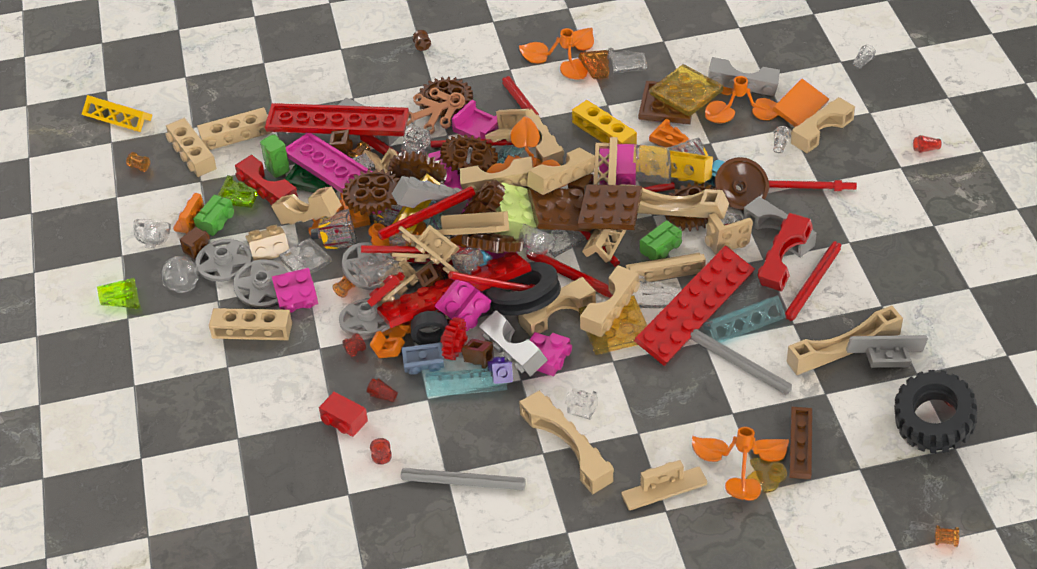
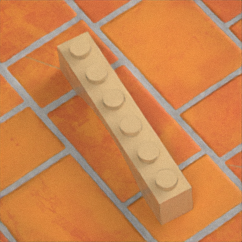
[621,184,729,219]
[787,306,903,375]
[519,390,614,494]

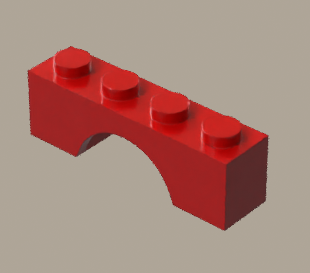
[235,154,298,205]
[757,213,813,292]

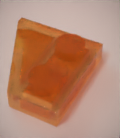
[578,50,610,79]

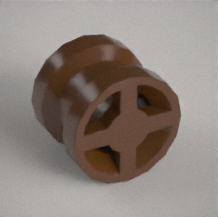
[412,30,431,51]

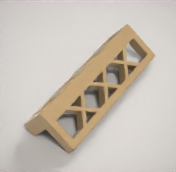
[594,137,617,185]
[437,211,509,235]
[582,229,626,263]
[626,253,706,283]

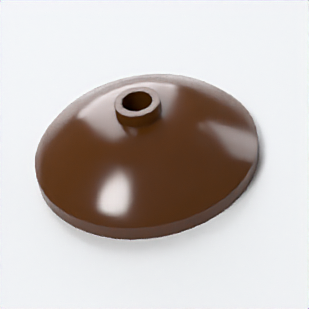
[715,157,769,211]

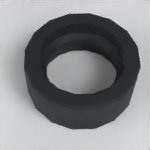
[410,311,448,345]

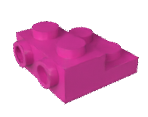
[272,268,318,313]
[435,280,491,331]
[530,332,572,376]

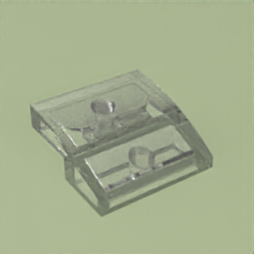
[633,144,671,184]
[350,253,403,287]

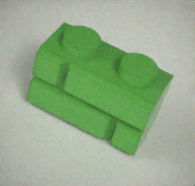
[260,134,290,178]
[194,194,234,236]
[640,220,682,260]

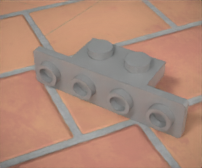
[846,335,928,368]

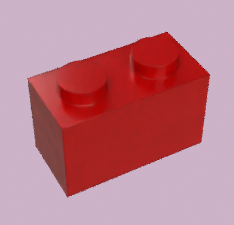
[319,392,368,437]

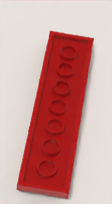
[265,103,409,136]
[634,245,755,366]
[376,252,532,328]

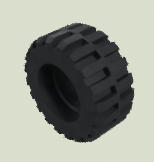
[894,370,977,454]

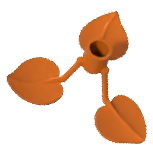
[519,27,594,80]
[705,76,779,123]
[487,116,567,188]
[692,427,789,500]

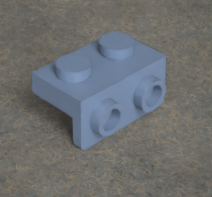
[402,343,444,374]

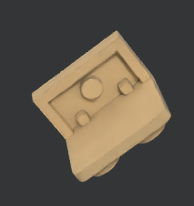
[485,109,531,142]
[705,213,753,255]
[245,225,291,261]

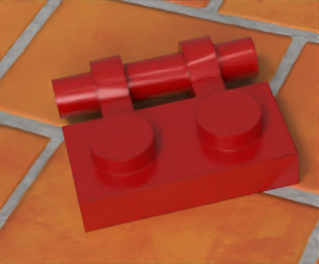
[367,271,405,307]

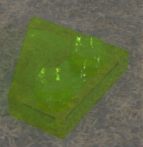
[218,175,257,208]
[97,278,141,309]

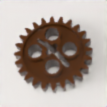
[418,76,473,118]
[440,134,498,174]
[387,151,447,185]
[342,169,400,216]
[461,180,506,214]
[664,182,716,232]
[461,233,524,253]

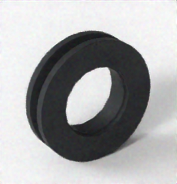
[485,262,561,316]

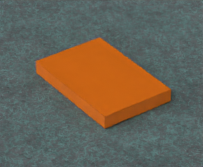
[772,79,829,127]

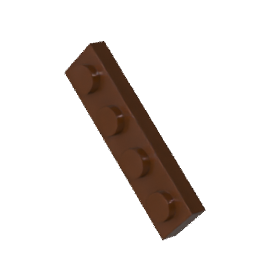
[789,407,812,479]

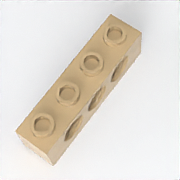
[197,107,272,150]
[165,118,217,177]
[209,308,292,340]

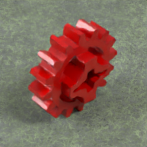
[441,317,468,361]

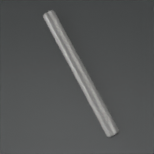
[690,329,792,394]
[401,468,526,490]

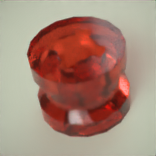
[342,333,366,357]
[370,438,392,465]

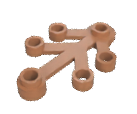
[407,88,465,135]

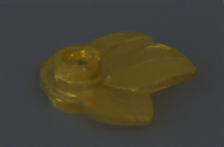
[746,458,787,493]

